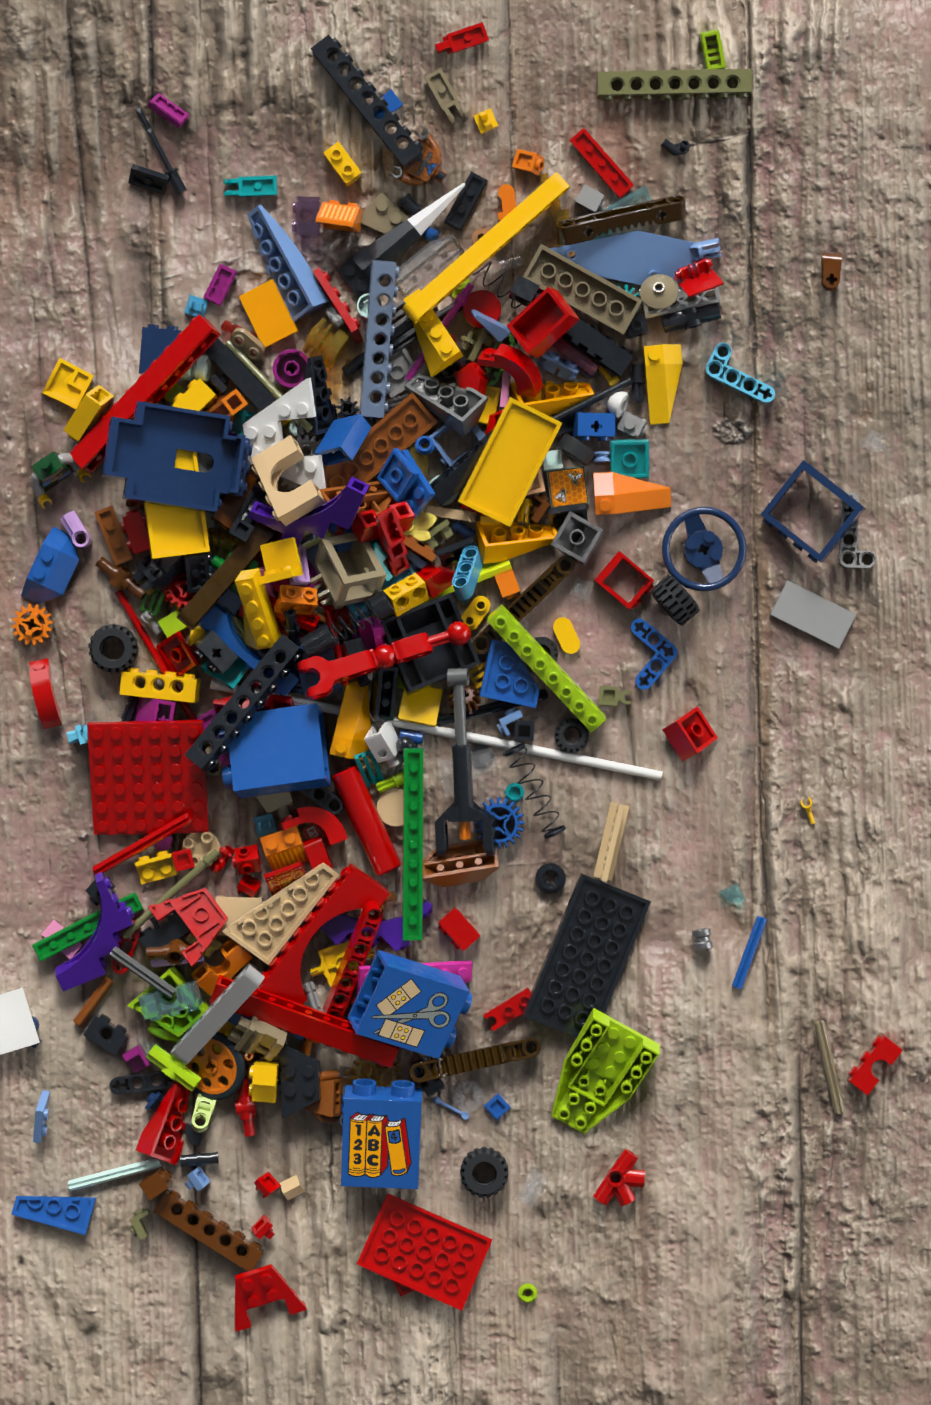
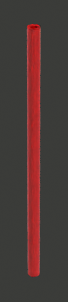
[115,590,198,720]

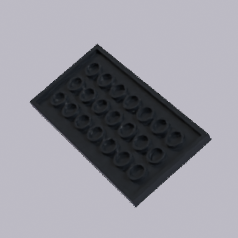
[522,873,651,1037]

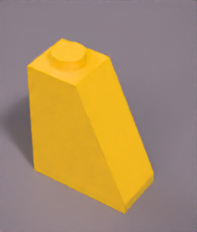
[63,385,114,441]

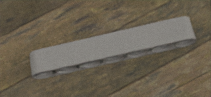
[171,965,265,1065]

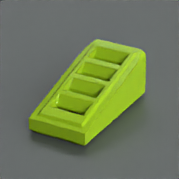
[699,29,726,69]

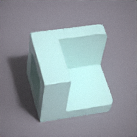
[543,450,563,471]

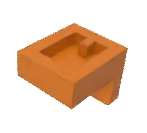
[512,149,544,176]

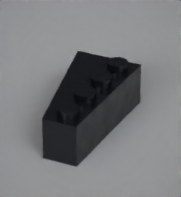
[560,315,634,377]

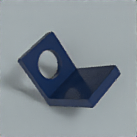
[144,1090,165,1112]

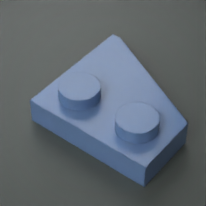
[33,1090,50,1143]

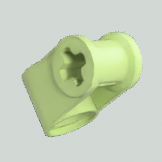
[191,1093,217,1133]

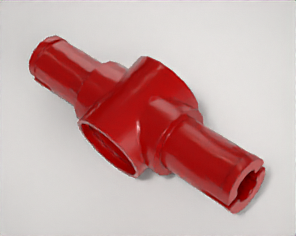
[235,1077,257,1137]

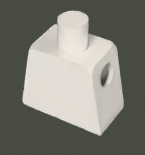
[364,721,400,768]

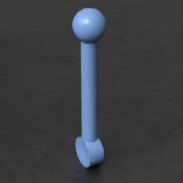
[433,1097,469,1120]

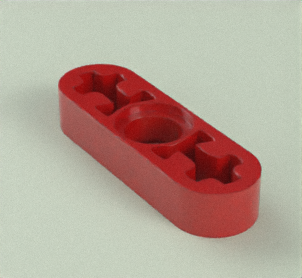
[111,920,142,974]

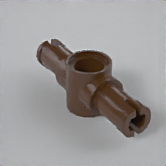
[95,557,147,600]
[146,939,206,965]

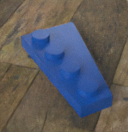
[11,1196,96,1235]

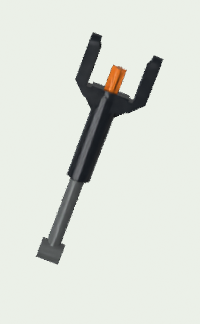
[435,668,496,857]

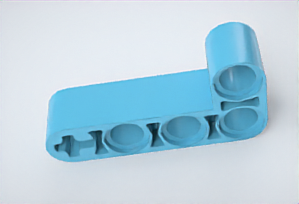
[705,342,775,404]

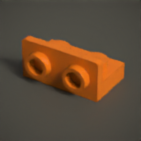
[274,585,318,616]

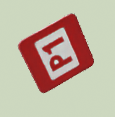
[302,824,322,839]

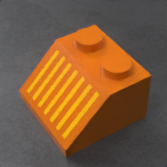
[315,200,364,233]
[260,825,309,871]

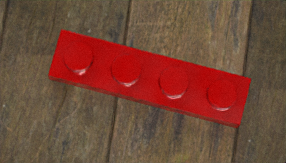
[569,128,634,199]

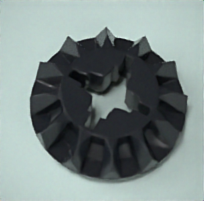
[535,863,566,894]

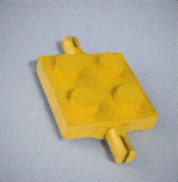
[310,940,374,987]

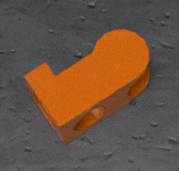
[497,184,516,222]

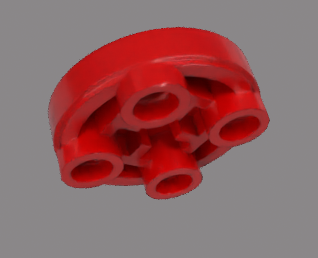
[463,290,501,329]

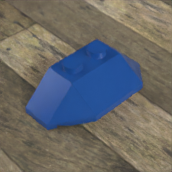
[21,527,79,604]

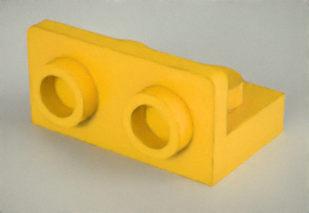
[134,850,179,885]

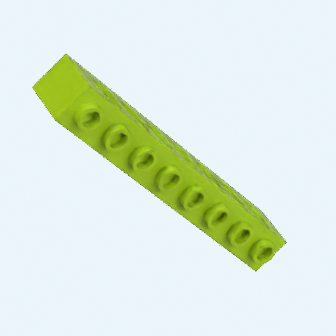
[487,604,606,733]

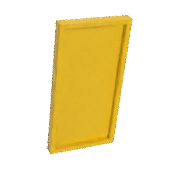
[458,397,562,527]
[144,449,210,559]

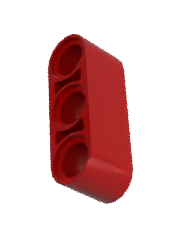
[303,835,337,892]

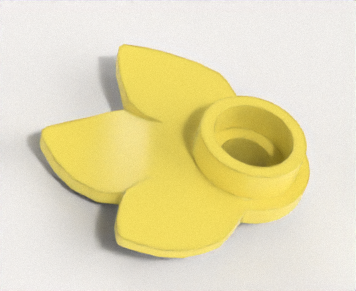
[403,510,437,541]

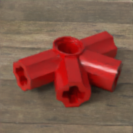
[593,1148,645,1206]

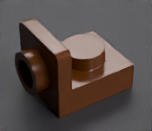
[530,493,550,524]

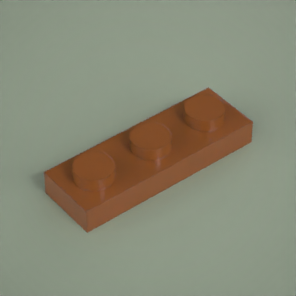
[94,505,134,566]

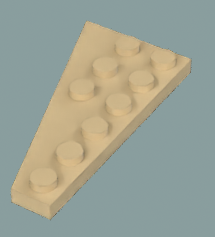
[222,862,339,965]

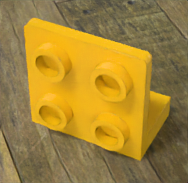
[257,537,303,585]

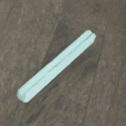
[68,1158,161,1191]

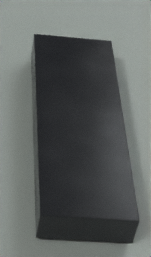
[444,171,488,232]

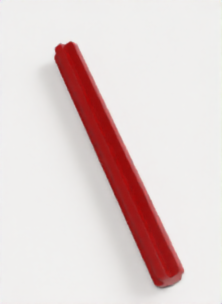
[92,813,192,875]

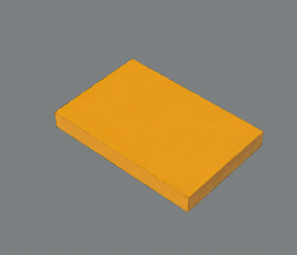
[239,279,298,348]

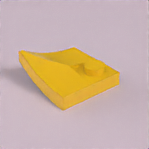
[42,358,94,410]

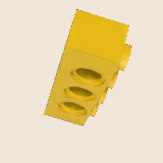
[120,667,201,703]

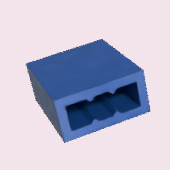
[314,414,372,466]

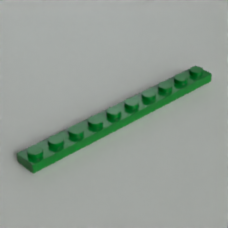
[402,748,423,940]

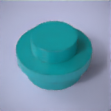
[505,783,524,802]

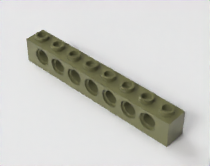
[597,69,752,101]

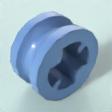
[593,451,611,462]

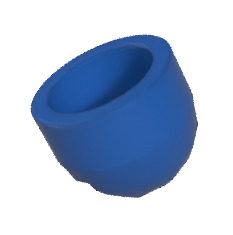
[424,227,440,242]

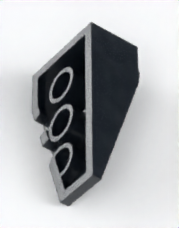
[296,355,337,435]

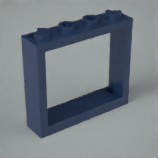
[760,460,866,563]

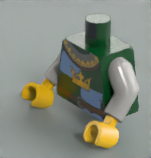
[29,451,91,509]

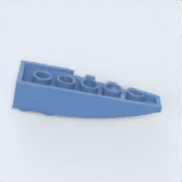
[247,205,328,322]

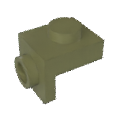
[130,1208,151,1240]

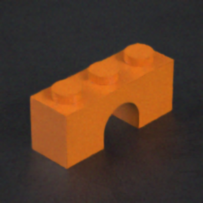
[191,938,253,996]

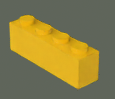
[403,289,463,377]
[235,568,281,650]

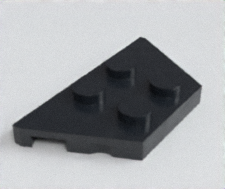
[280,1043,321,1118]

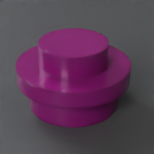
[154,836,172,851]

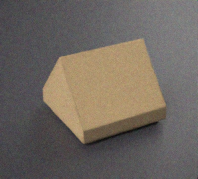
[279,1174,305,1200]

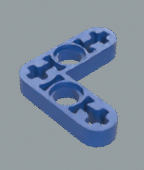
[630,618,677,690]

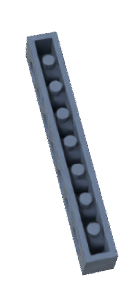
[359,260,399,418]

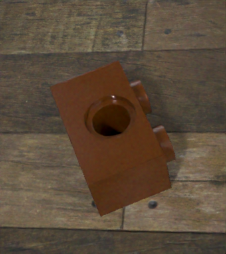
[139,1166,173,1201]

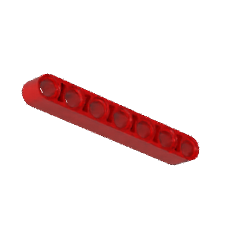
[323,901,383,1018]

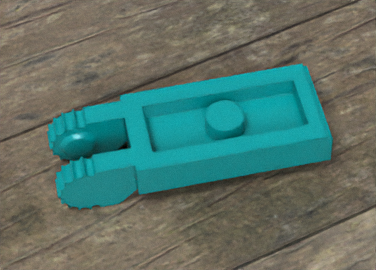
[223,175,278,197]

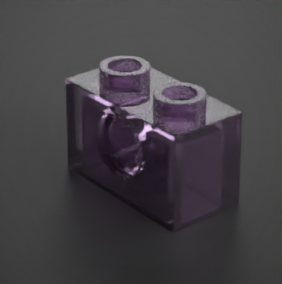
[292,196,321,238]

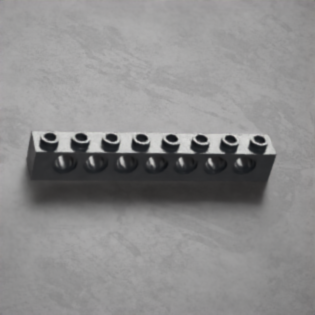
[310,34,424,171]
[185,634,304,772]

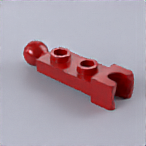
[483,987,531,1031]

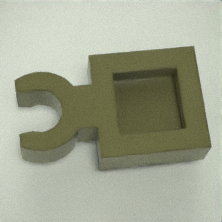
[598,685,632,706]

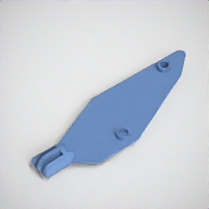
[550,230,722,285]

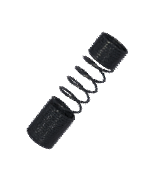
[300,590,395,658]

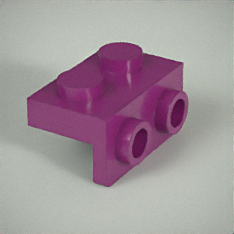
[357,616,386,650]

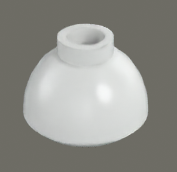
[604,391,629,418]

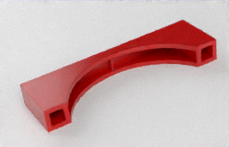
[259,863,390,1004]

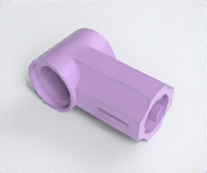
[60,510,92,549]

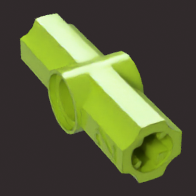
[146,1044,202,1092]

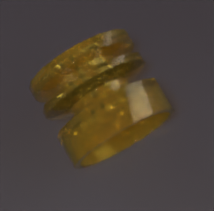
[302,318,351,369]

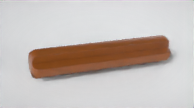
[73,977,114,1027]

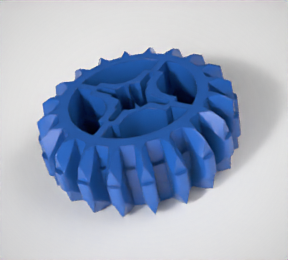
[473,797,525,849]

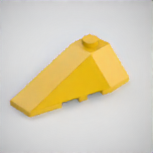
[642,344,683,425]

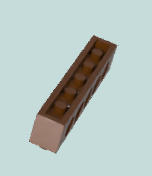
[153,1189,264,1271]

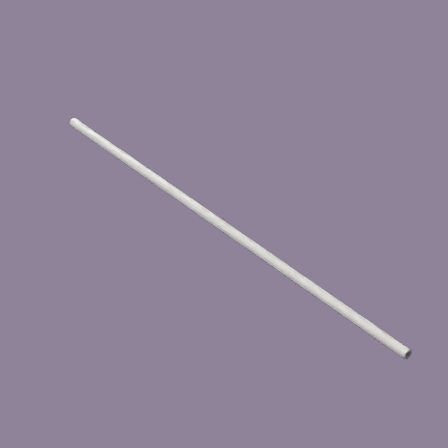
[210,680,663,781]

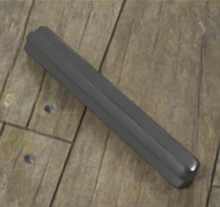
[109,947,176,998]

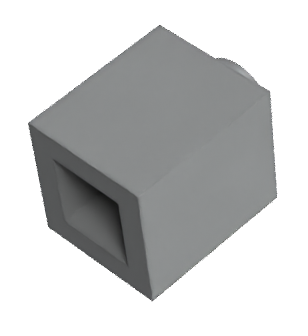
[575,184,606,213]

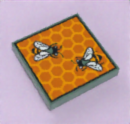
[546,466,589,508]

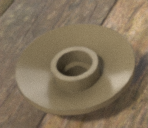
[640,274,679,310]

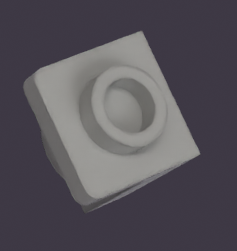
[616,411,647,439]

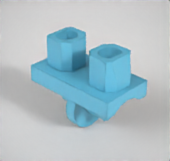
[66,724,88,745]

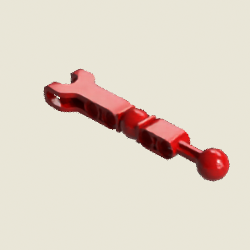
[297,621,471,700]

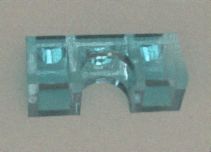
[138,980,203,1021]

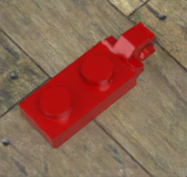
[434,22,489,54]

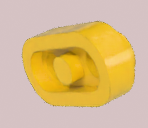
[461,596,491,630]

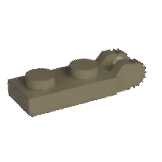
[424,68,466,124]

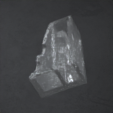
[436,747,497,798]

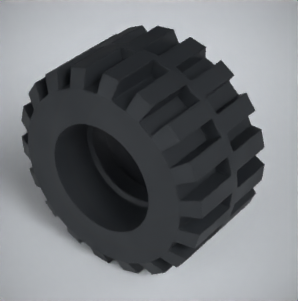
[651,575,700,626]
[88,624,139,672]
[460,1147,508,1198]

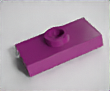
[147,93,190,128]
[203,263,238,307]

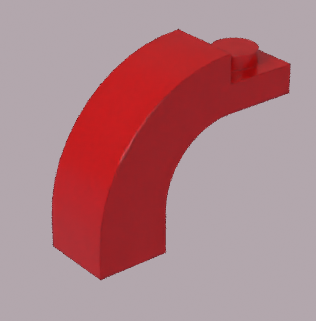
[477,344,543,397]
[29,658,62,729]
[278,807,348,846]

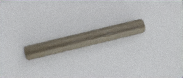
[814,1020,845,1114]

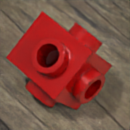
[232,844,262,875]

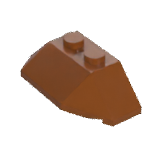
[320,481,392,521]
[423,841,499,887]

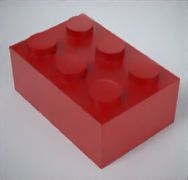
[507,287,580,358]

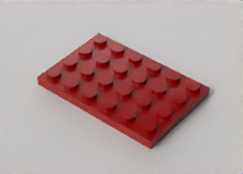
[356,1193,493,1311]

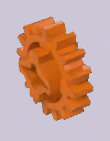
[11,604,54,645]

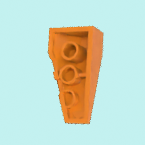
[593,472,671,515]

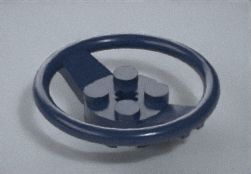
[662,507,746,591]

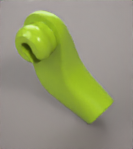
[147,1021,184,1042]

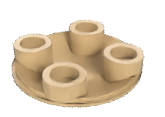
[182,832,220,867]

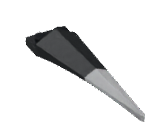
[336,183,465,298]

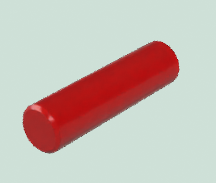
[332,766,402,876]

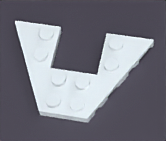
[243,378,326,489]

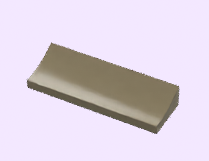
[523,244,643,334]

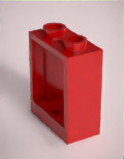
[594,551,654,610]

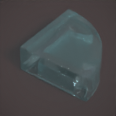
[720,883,746,902]

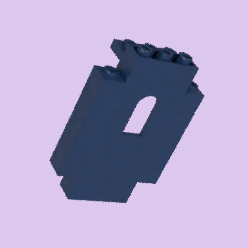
[102,401,253,513]

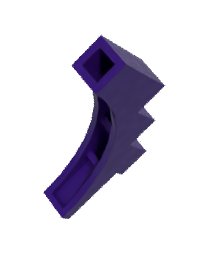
[248,477,369,547]
[55,872,135,992]
[311,900,433,952]

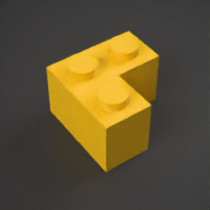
[172,378,218,411]
[249,1060,279,1103]

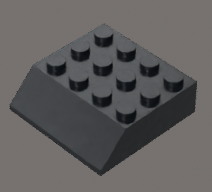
[380,593,481,695]

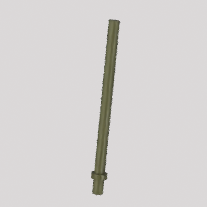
[225,340,313,432]
[122,849,220,939]

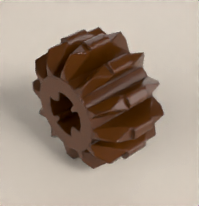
[448,685,481,715]

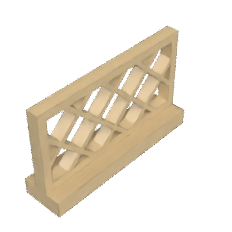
[593,802,629,882]

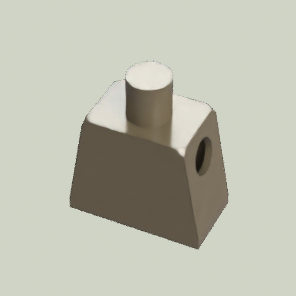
[256,792,293,820]

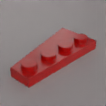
[313,268,363,345]

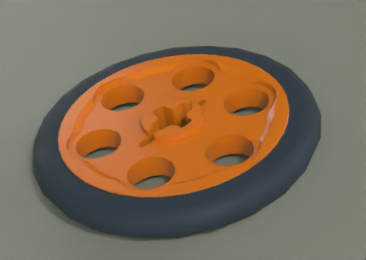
[186,1032,246,1100]

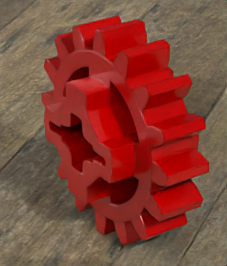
[163,571,197,611]

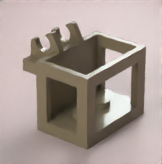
[310,532,386,610]

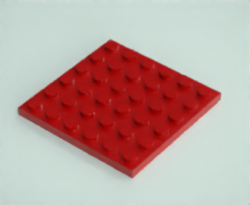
[87,720,209,835]

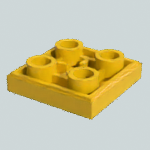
[398,687,443,728]

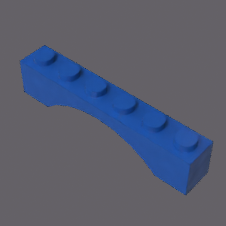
[200,602,301,696]

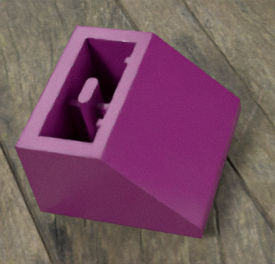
[135,697,178,721]

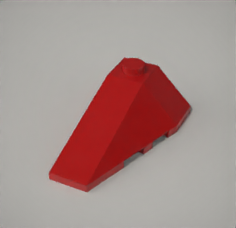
[135,1082,190,1165]

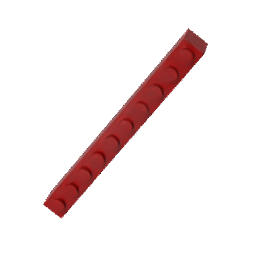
[70,314,221,474]
[209,975,399,1068]

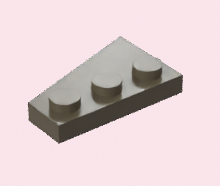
[361,192,409,234]

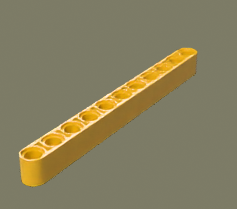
[402,172,570,324]

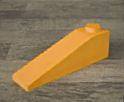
[510,381,595,416]
[475,521,557,564]
[329,681,371,760]

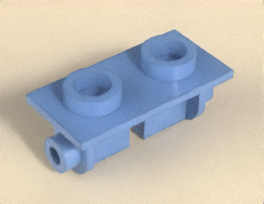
[539,351,581,382]

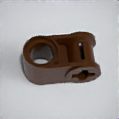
[821,253,842,291]

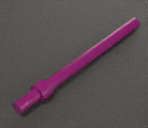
[405,282,474,381]

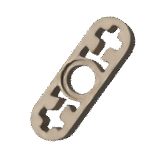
[423,505,476,522]

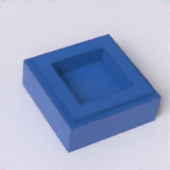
[484,1093,511,1120]

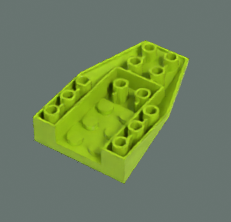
[551,1008,660,1134]

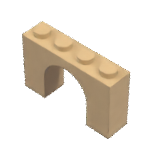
[251,435,326,526]

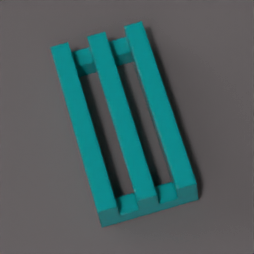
[354,750,384,788]

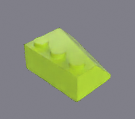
[127,965,210,1037]

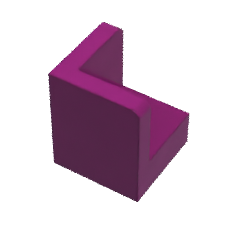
[122,1043,152,1072]

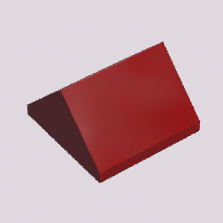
[156,631,200,676]

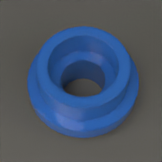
[415,436,435,455]

